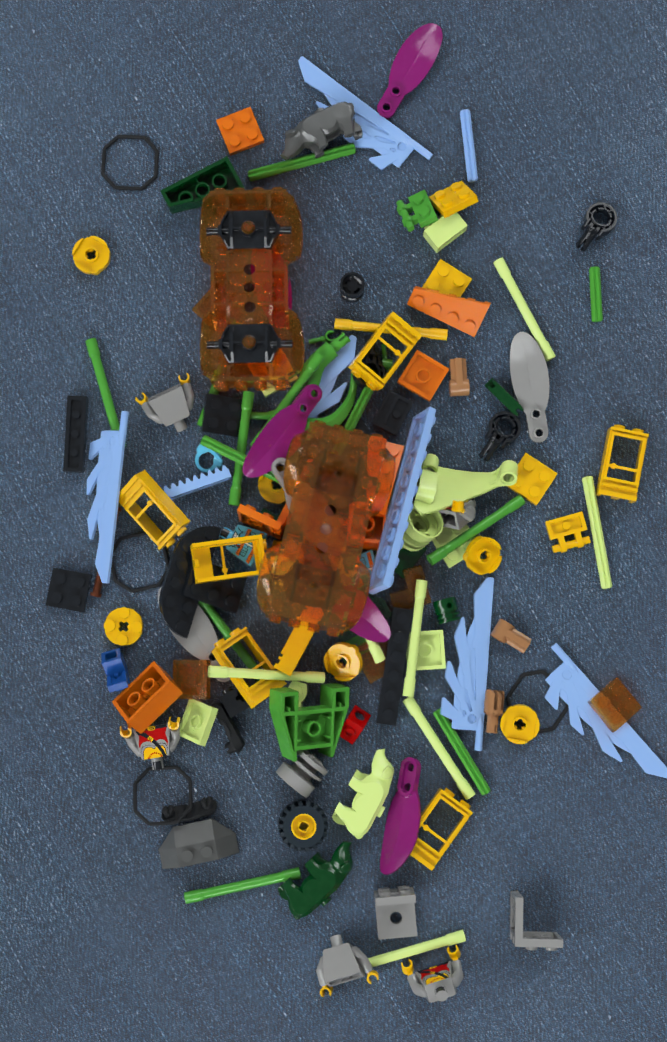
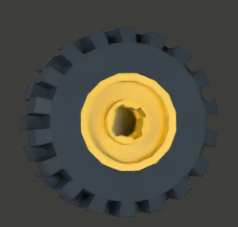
[278,800,328,852]

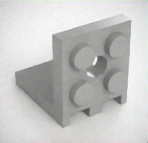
[374,886,418,940]
[510,891,563,951]

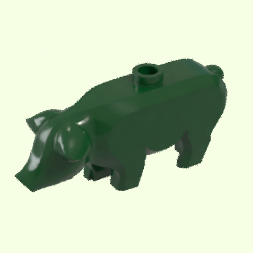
[278,841,353,920]

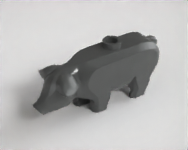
[280,102,363,160]

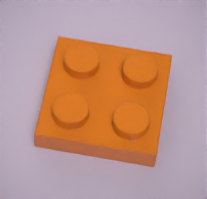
[216,107,265,156]
[397,350,449,402]

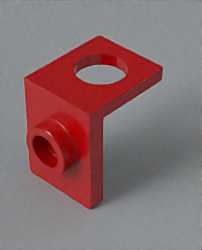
[340,705,371,745]

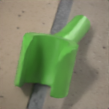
[309,330,336,344]
[381,344,393,370]

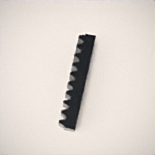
[63,396,89,473]

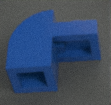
[101,648,130,693]

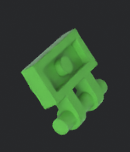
[396,190,438,232]

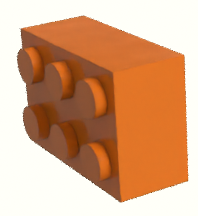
[112,661,183,734]

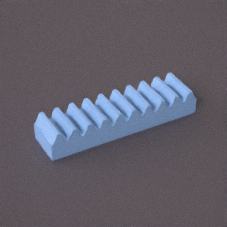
[164,465,233,500]

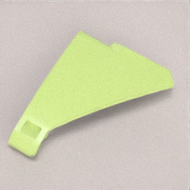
[413,454,518,516]

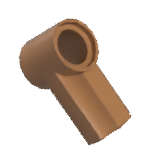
[449,358,470,396]
[490,618,532,653]

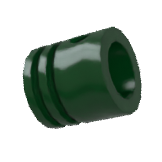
[433,596,461,625]

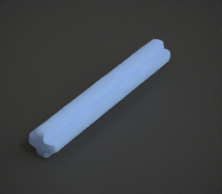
[460,109,478,183]

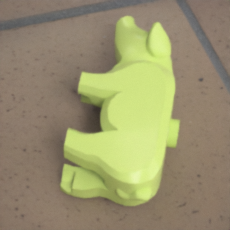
[332,749,394,839]

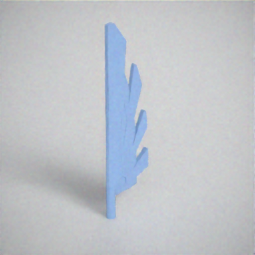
[298,56,433,170]
[246,335,357,466]
[86,411,129,584]
[440,577,494,751]
[544,643,667,778]

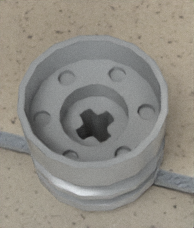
[276,750,328,798]

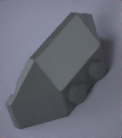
[159,818,239,869]

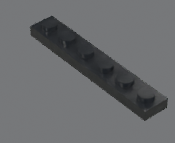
[376,607,413,726]

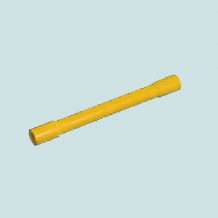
[334,318,448,341]

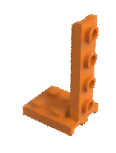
[237,457,314,540]

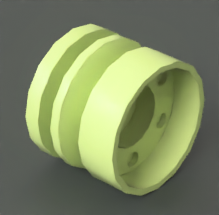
[403,503,444,551]

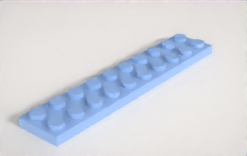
[366,407,436,595]

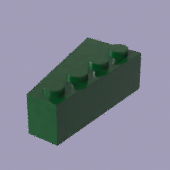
[160,156,246,214]

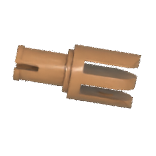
[484,689,505,734]

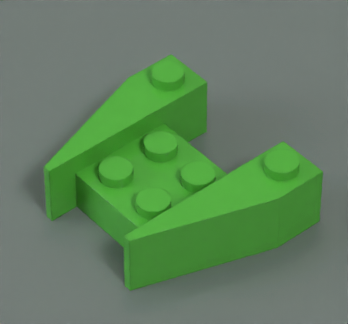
[269,683,350,762]

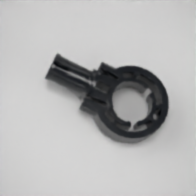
[576,202,617,251]
[352,335,386,389]
[478,411,521,462]

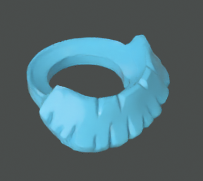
[195,444,223,473]

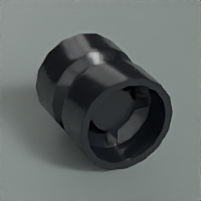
[340,272,365,303]

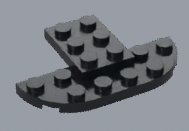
[159,526,247,639]

